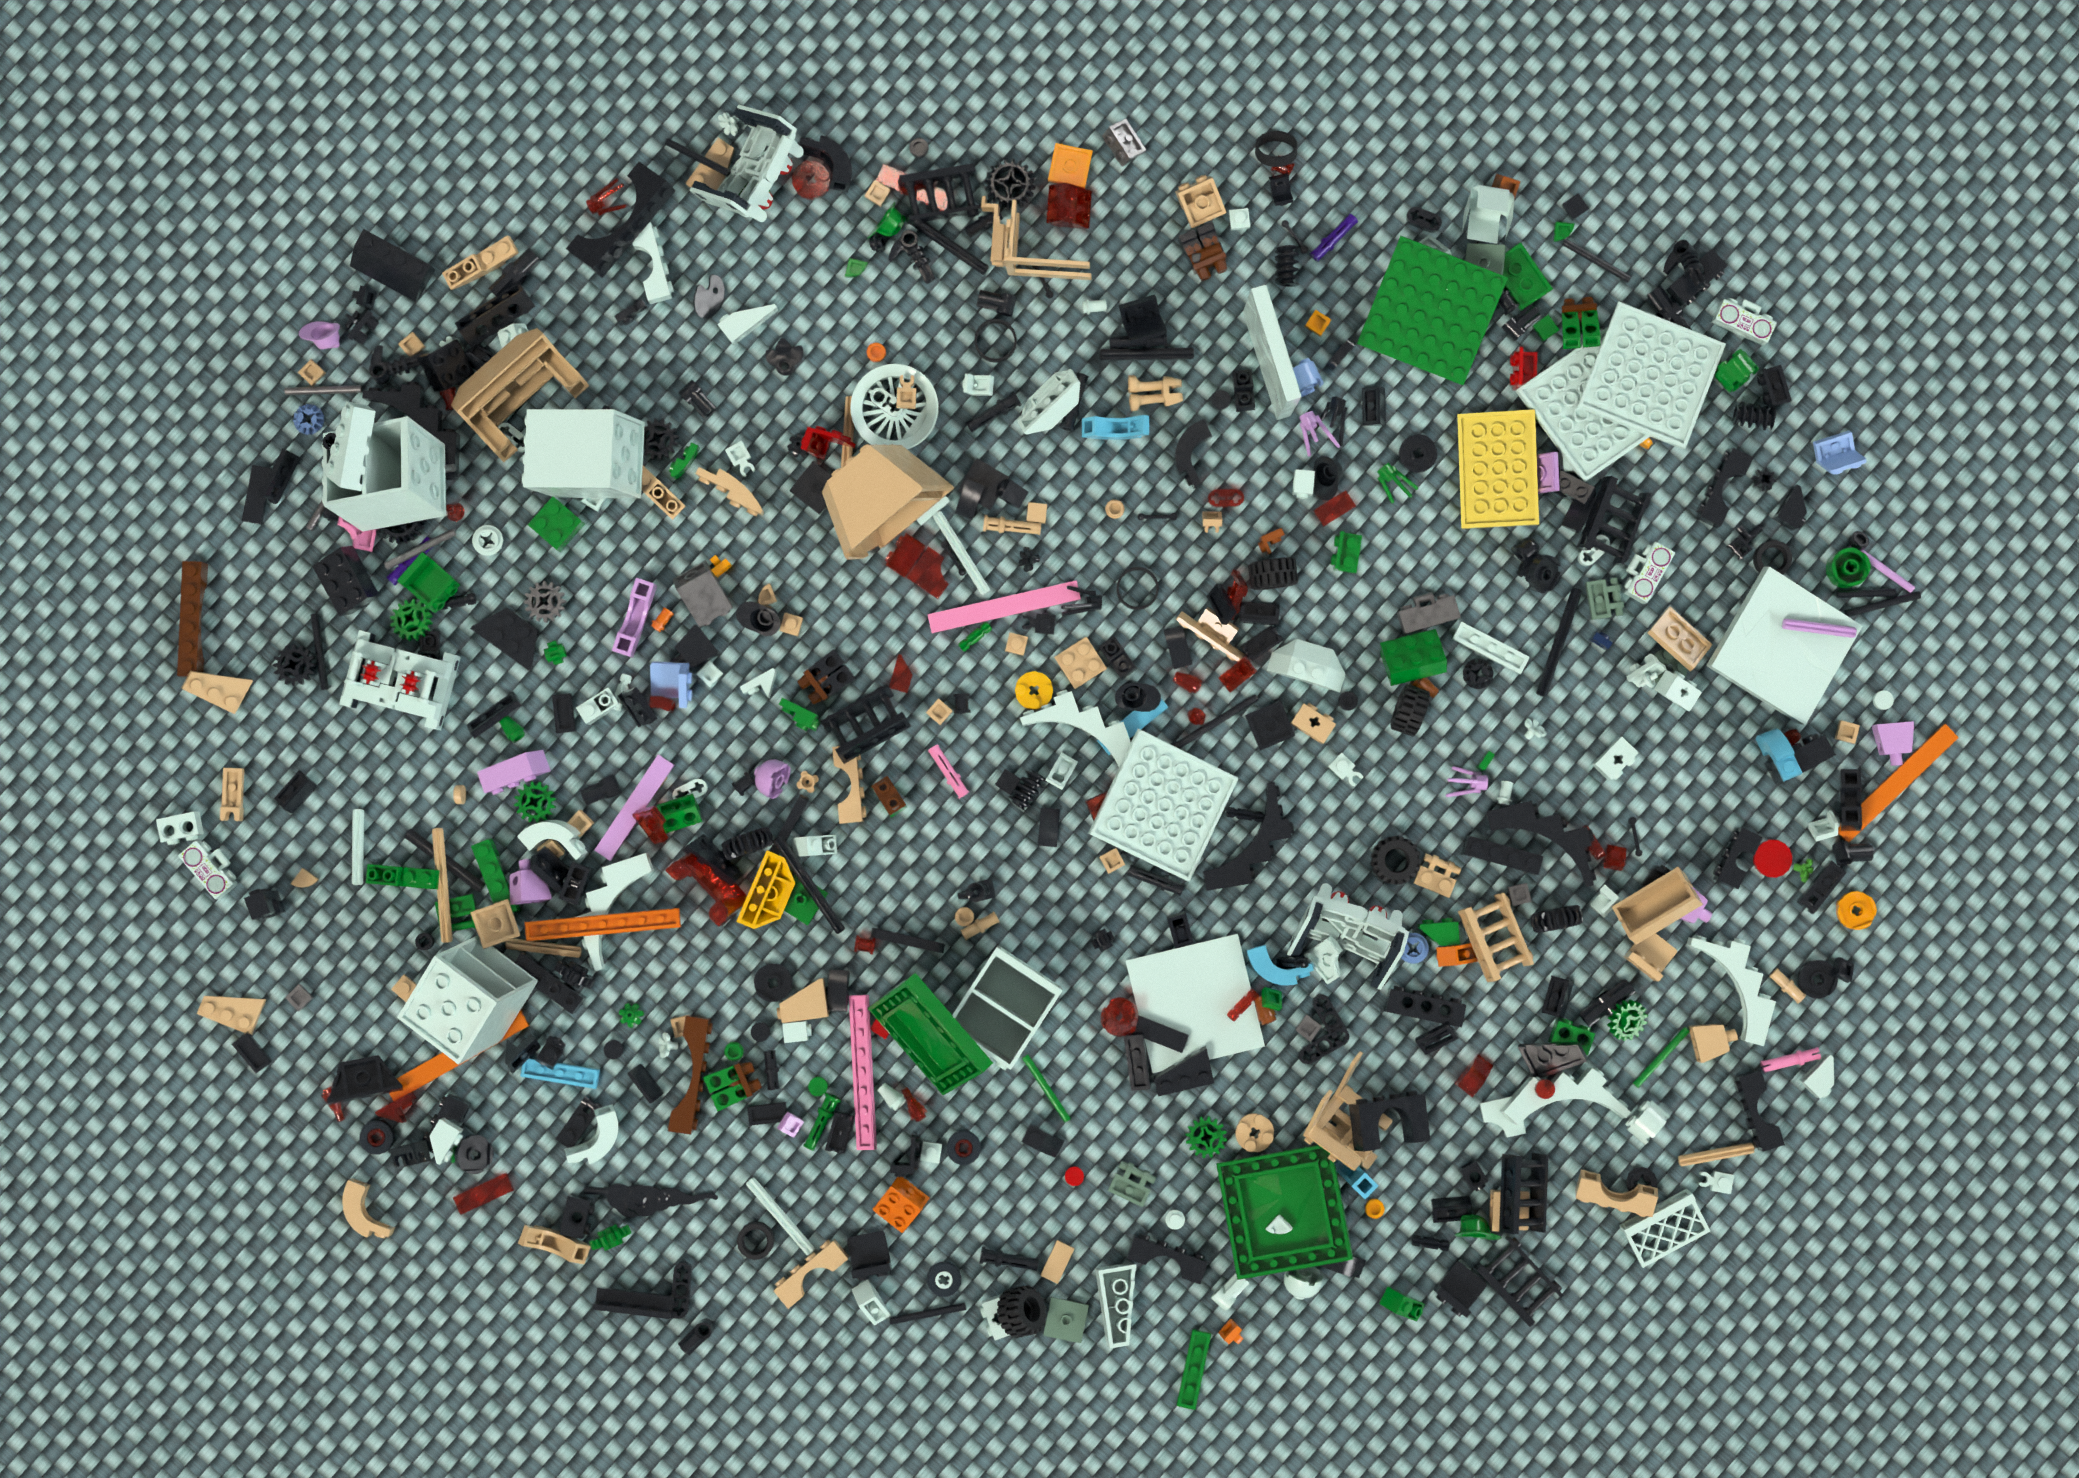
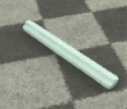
[933,511,990,595]
[746,1177,815,1255]

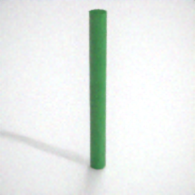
[1633,1027,1690,1088]
[1022,1054,1071,1123]

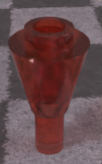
[446,502,465,521]
[321,1086,345,1122]
[901,1087,928,1122]

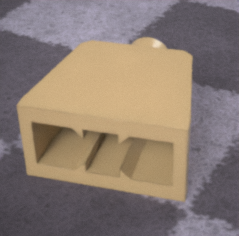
[1688,1024,1738,1063]

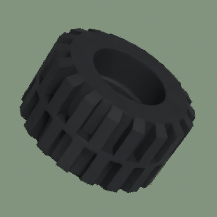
[1248,557,1298,590]
[1390,684,1430,737]
[1370,836,1421,884]
[997,1285,1047,1338]

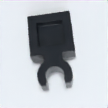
[614,299,647,326]
[1022,614,1056,635]

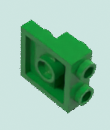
[779,698,820,731]

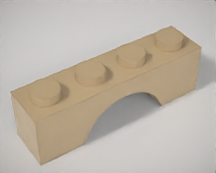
[832,746,867,824]
[1575,1170,1658,1217]
[774,1239,849,1309]

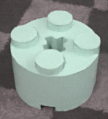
[1625,1100,1670,1145]

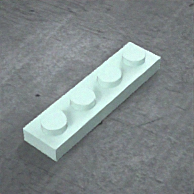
[1452,622,1530,674]

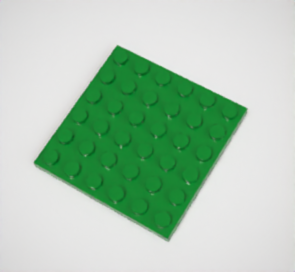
[1357,235,1508,385]

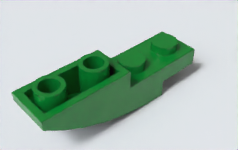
[366,864,440,890]

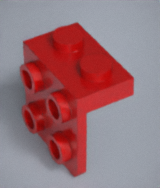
[1510,347,1537,391]
[801,426,856,460]

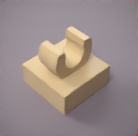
[1202,511,1222,533]

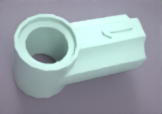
[1211,1272,1249,1311]

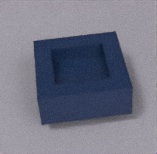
[1589,632,1613,650]

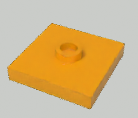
[1048,143,1093,189]

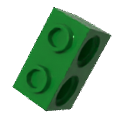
[656,793,702,833]
[1548,1018,1595,1055]

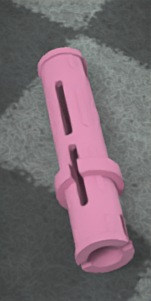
[928,744,969,799]
[1760,1047,1821,1073]

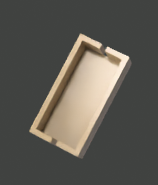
[1612,867,1703,945]

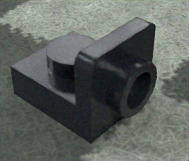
[1269,173,1294,206]
[536,1035,566,1070]

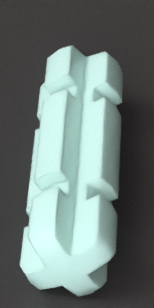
[613,674,632,711]

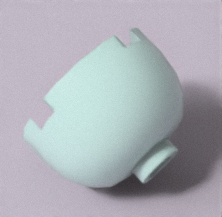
[1284,1267,1324,1300]

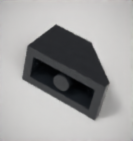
[1772,484,1807,531]
[1021,1123,1064,1158]

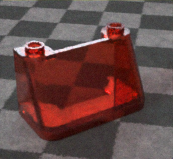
[665,852,747,927]

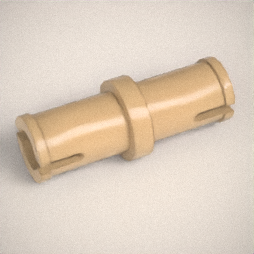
[960,912,999,940]
[1769,968,1806,1004]

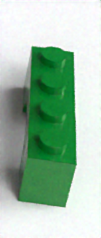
[471,839,521,913]

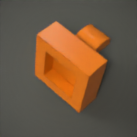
[1218,1319,1244,1344]

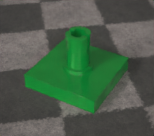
[784,875,829,926]

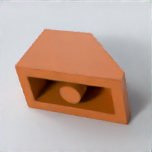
[1436,943,1478,967]

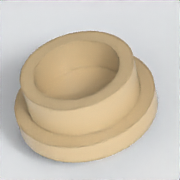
[1105,499,1124,519]

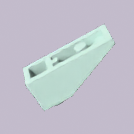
[717,304,778,346]

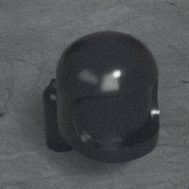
[1511,538,1540,577]

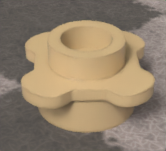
[797,771,819,793]

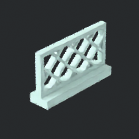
[1619,1188,1710,1268]

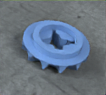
[293,404,324,435]
[1401,933,1429,964]

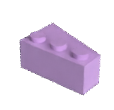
[477,750,551,795]

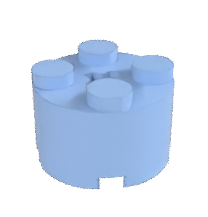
[1293,358,1324,397]

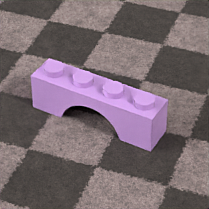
[612,578,657,658]

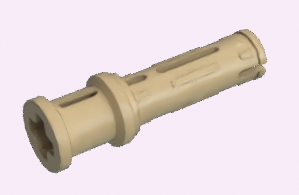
[983,515,1041,535]

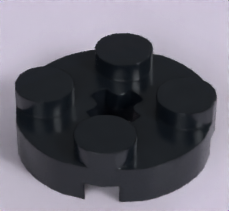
[1398,434,1437,473]
[1525,554,1561,593]
[1797,960,1838,999]
[754,964,793,1002]
[454,1135,494,1174]

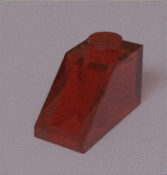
[1454,1054,1493,1098]

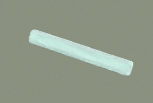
[352,809,364,885]

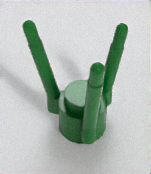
[1377,463,1418,503]

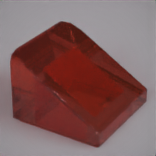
[1603,844,1627,871]

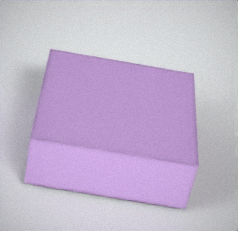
[777,1111,804,1138]

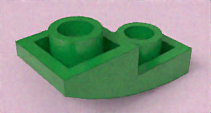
[669,443,700,479]

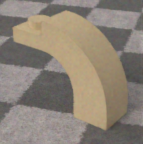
[342,1178,395,1238]
[518,1225,591,1264]

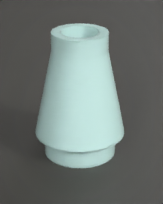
[878,1083,906,1111]

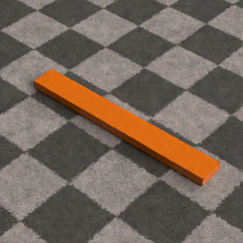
[1838,724,1959,842]
[524,908,681,941]
[389,1010,530,1102]

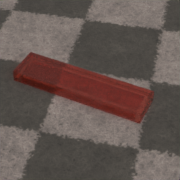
[876,164,949,211]

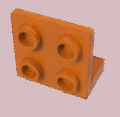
[873,1177,930,1233]

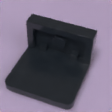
[1118,294,1167,343]
[890,1132,920,1177]
[847,1231,892,1281]
[1433,1261,1487,1318]

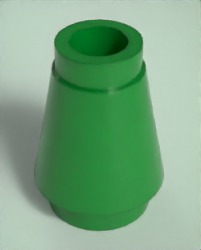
[499,715,525,743]

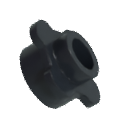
[869,233,886,252]

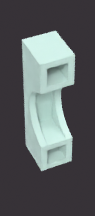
[632,222,674,304]

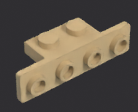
[1176,607,1245,662]

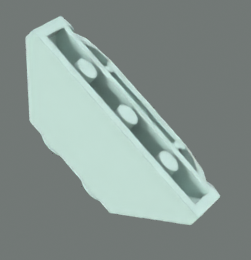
[1017,369,1080,434]
[1267,639,1345,693]

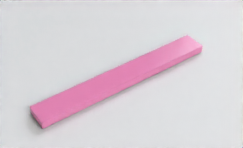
[927,580,1081,633]
[849,995,877,1150]

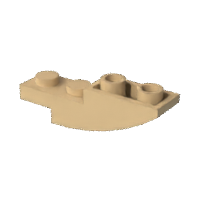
[442,235,519,290]
[641,466,686,520]
[695,467,764,517]

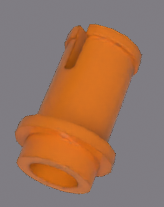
[651,607,674,632]

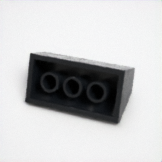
[350,229,435,303]

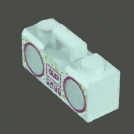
[1711,298,1777,346]
[1624,542,1675,604]
[178,841,238,899]

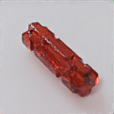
[1227,989,1259,1022]

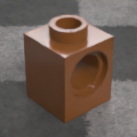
[1492,173,1521,199]

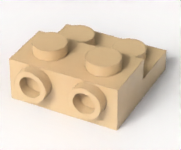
[1175,174,1227,228]

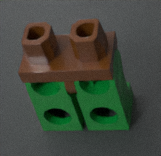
[1562,297,1601,349]
[871,776,908,818]
[703,1061,762,1112]

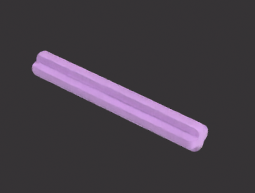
[1782,619,1857,638]

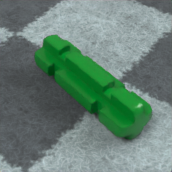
[958,622,992,652]

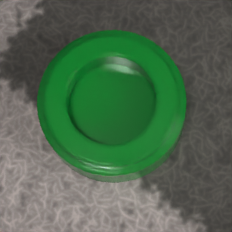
[808,1077,828,1096]

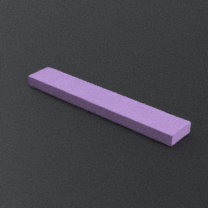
[595,754,675,861]

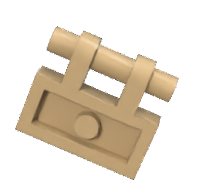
[1413,853,1461,898]

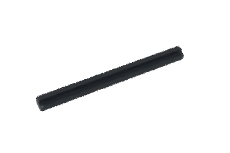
[1536,588,1582,697]
[773,836,845,934]

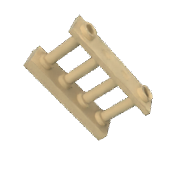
[1458,893,1534,983]

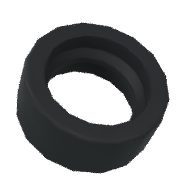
[1753,540,1792,574]
[737,1221,775,1260]

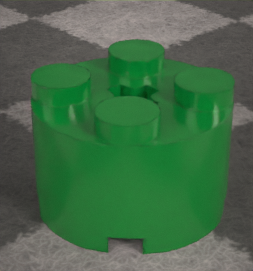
[1714,349,1760,394]
[1826,548,1871,588]

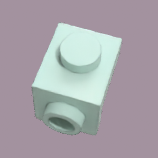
[497,323,529,348]
[963,374,994,396]
[1808,810,1840,842]

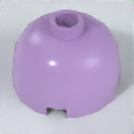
[754,759,791,799]

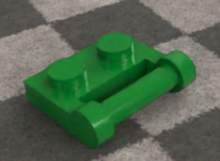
[435,894,477,932]

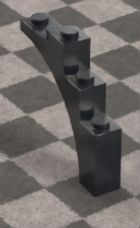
[362,381,460,480]
[1203,782,1294,891]
[1486,800,1597,887]

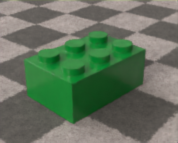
[1380,629,1447,686]

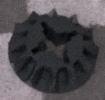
[1463,658,1494,689]
[1626,1167,1657,1191]

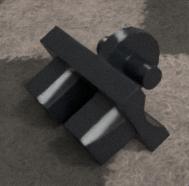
[345,309,379,344]

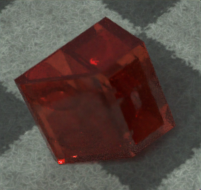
[1046,183,1092,229]

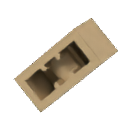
[1290,703,1336,744]

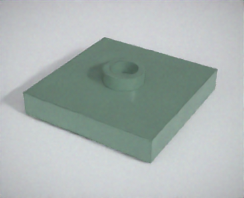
[1465,243,1506,275]
[1043,1296,1089,1343]

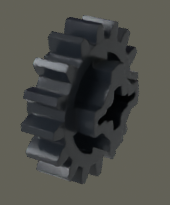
[643,418,679,460]
[273,644,317,686]
[554,960,596,989]

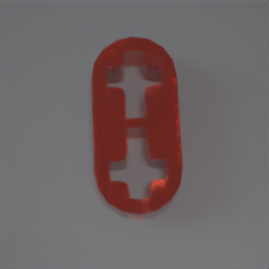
[1208,489,1244,508]
[1581,825,1606,861]

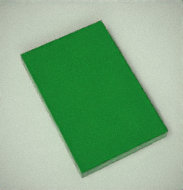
[1503,242,1553,311]

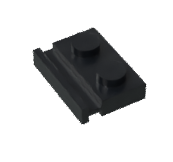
[617,687,658,727]

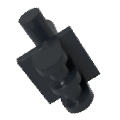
[1726,525,1763,561]

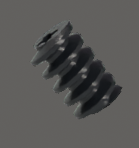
[1275,245,1299,287]
[1733,402,1776,431]
[1008,770,1047,812]

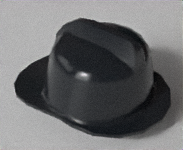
[1313,456,1343,501]
[736,601,780,636]
[1115,680,1161,712]

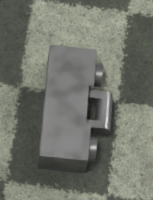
[1397,592,1461,635]

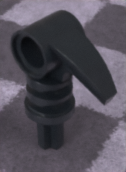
[888,230,935,284]
[1663,240,1706,288]
[369,345,423,384]
[957,878,996,902]

